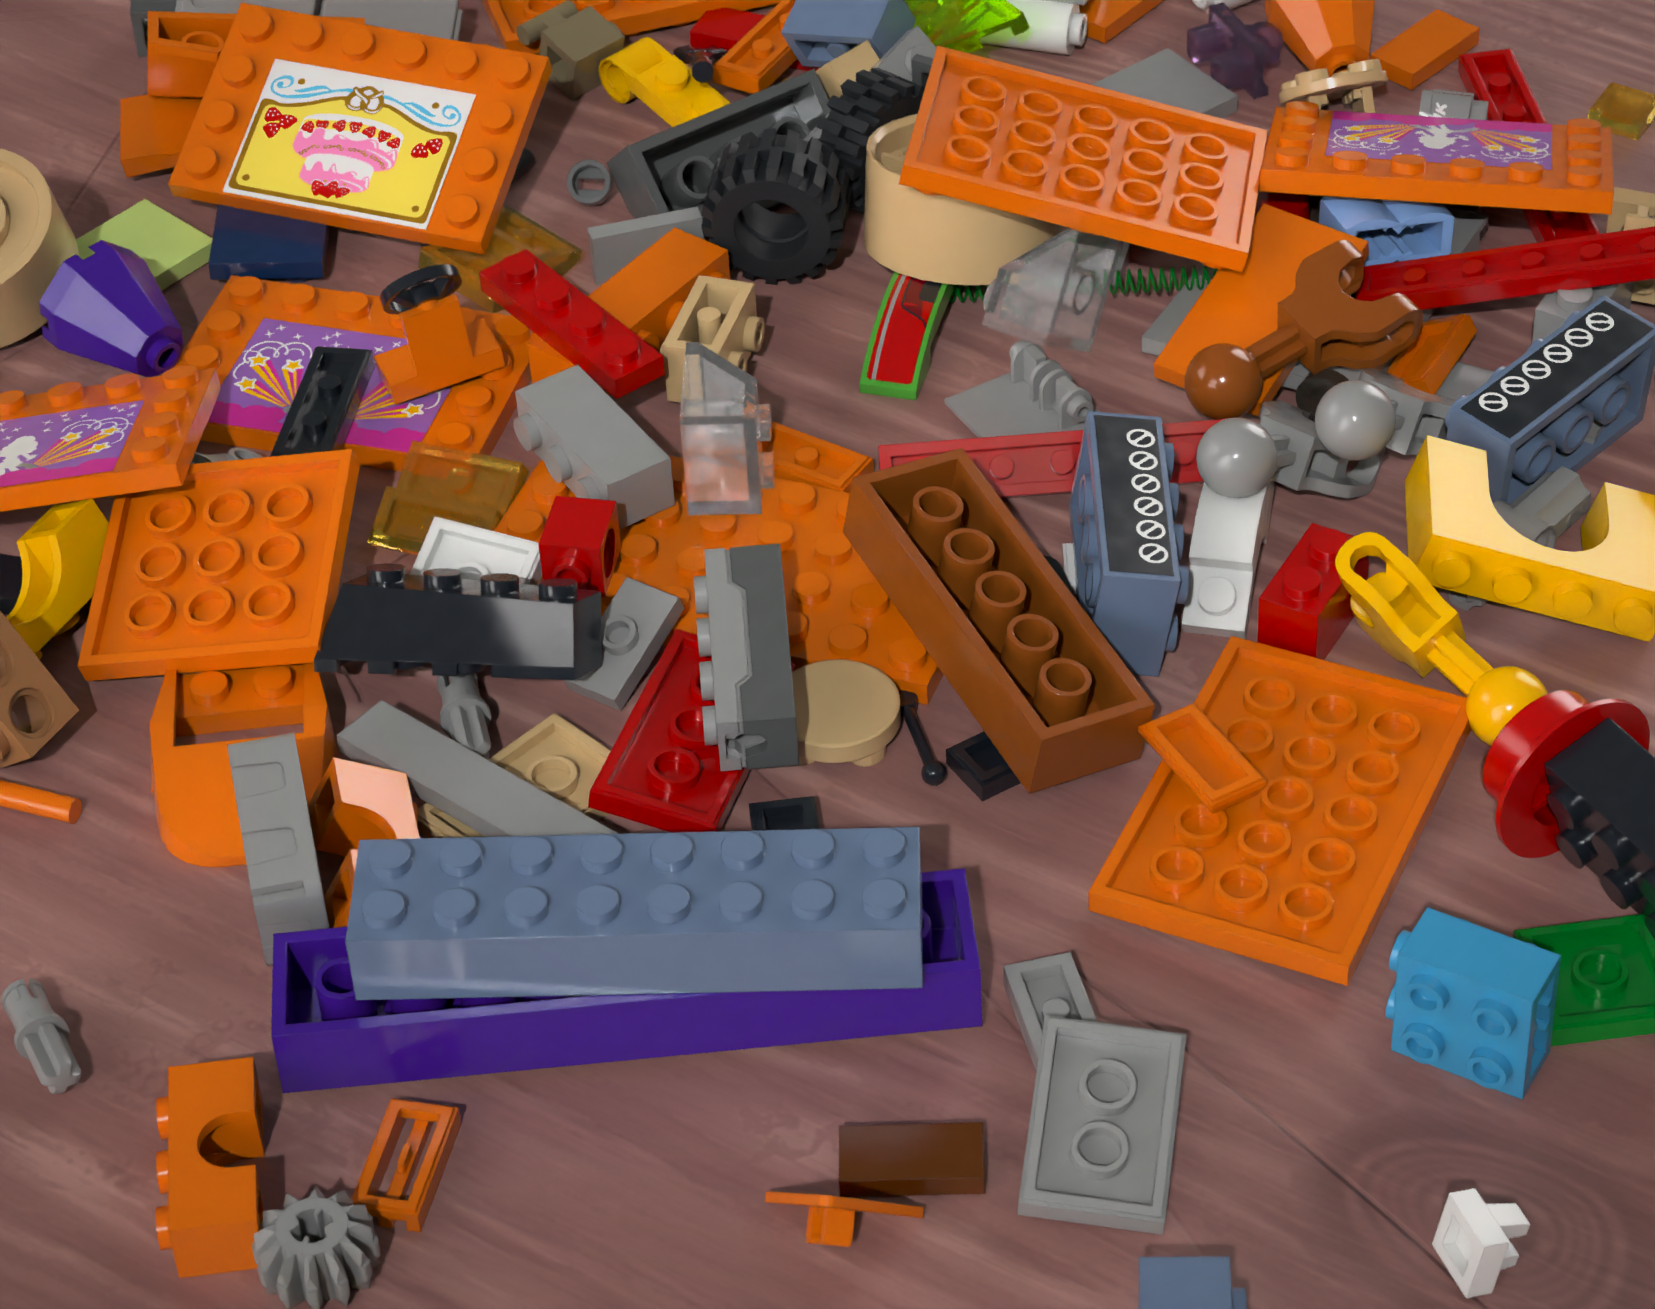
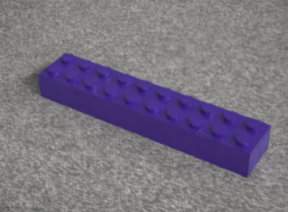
[271,868,982,1093]

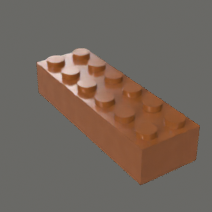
[843,448,1155,794]

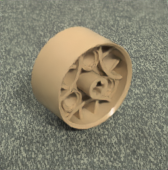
[863,114,1068,286]

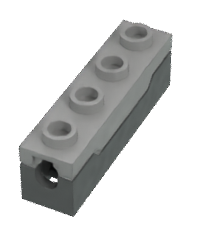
[694,544,799,771]

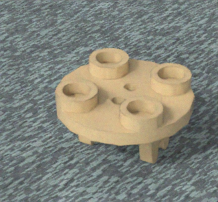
[1278,59,1388,113]

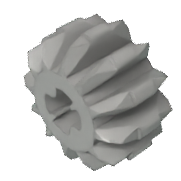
[252,1186,380,1309]

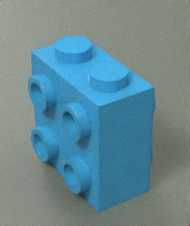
[1385,907,1561,1100]

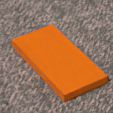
[1154,204,1369,417]

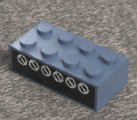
[1445,295,1655,504]
[1068,411,1189,677]

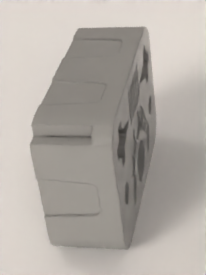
[227,732,330,966]

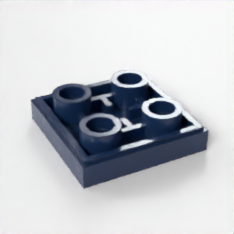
[208,205,330,283]

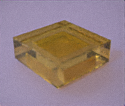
[1588,82,1655,141]

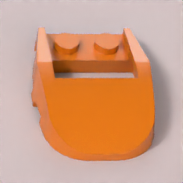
[149,662,340,867]

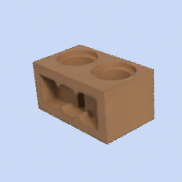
[0,611,79,768]

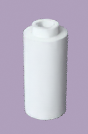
[964,0,1087,55]

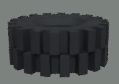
[816,68,925,214]

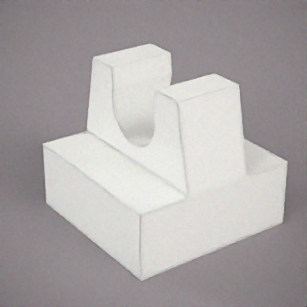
[1432,1188,1530,1298]

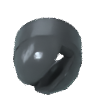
[567,160,613,206]

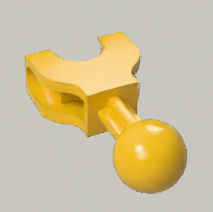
[1335,532,1548,746]

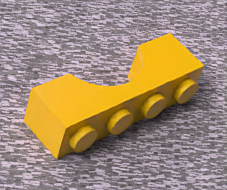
[6,499,109,660]

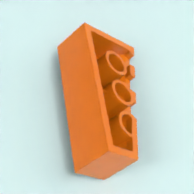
[147,11,365,99]

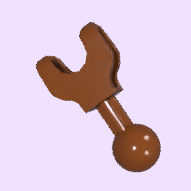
[1184,240,1424,420]

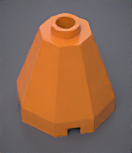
[1264,0,1375,77]

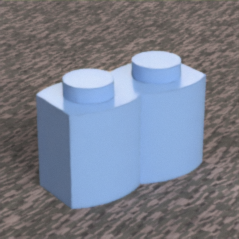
[1319,196,1455,266]

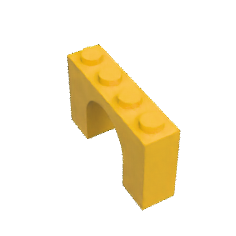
[1404,435,1655,642]

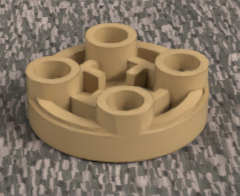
[792,659,901,767]

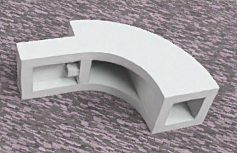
[1181,479,1275,639]

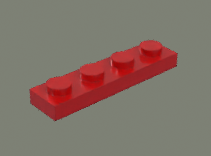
[479,249,665,399]

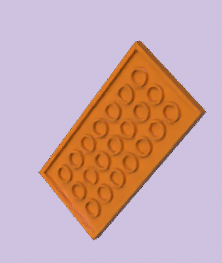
[494,455,944,705]

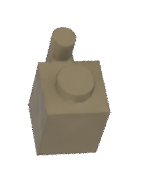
[516,0,625,101]

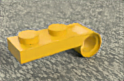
[598,37,730,127]

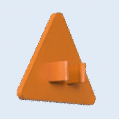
[765,1191,924,1247]

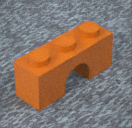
[308,757,420,928]
[155,1057,265,1278]

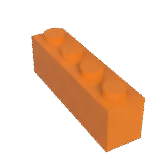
[527,227,731,396]

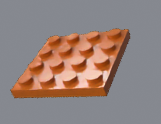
[77,449,360,681]

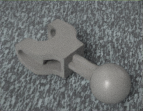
[1315,368,1456,460]
[1196,401,1386,499]

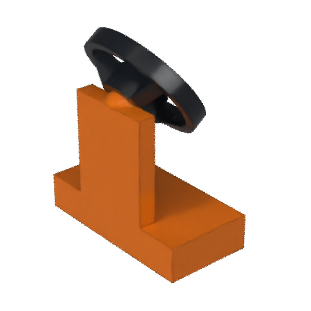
[374,264,506,405]

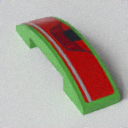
[859,272,963,401]

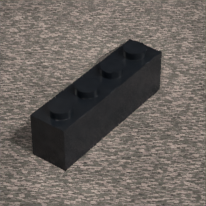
[314,563,602,680]

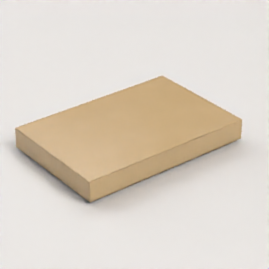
[417,713,611,838]

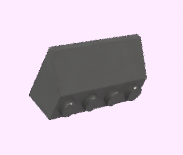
[607,69,831,220]

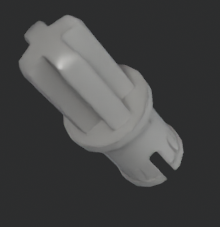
[436,673,492,760]
[1,979,81,1094]

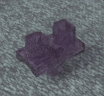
[1187,2,1283,100]

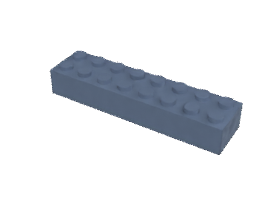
[345,827,923,1000]

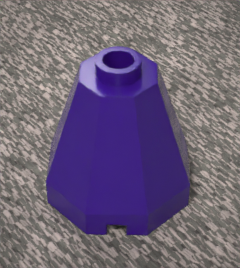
[39,240,184,377]

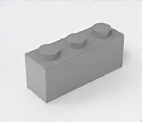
[513,365,675,530]

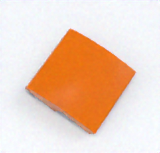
[120,95,203,178]

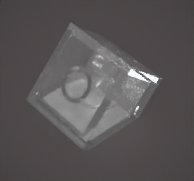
[982,228,1124,352]
[680,342,775,515]

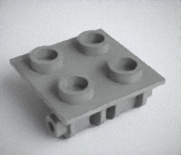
[944,340,1099,438]

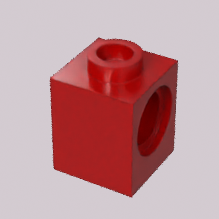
[538,496,621,597]

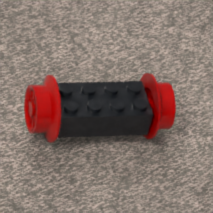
[1483,690,1655,939]

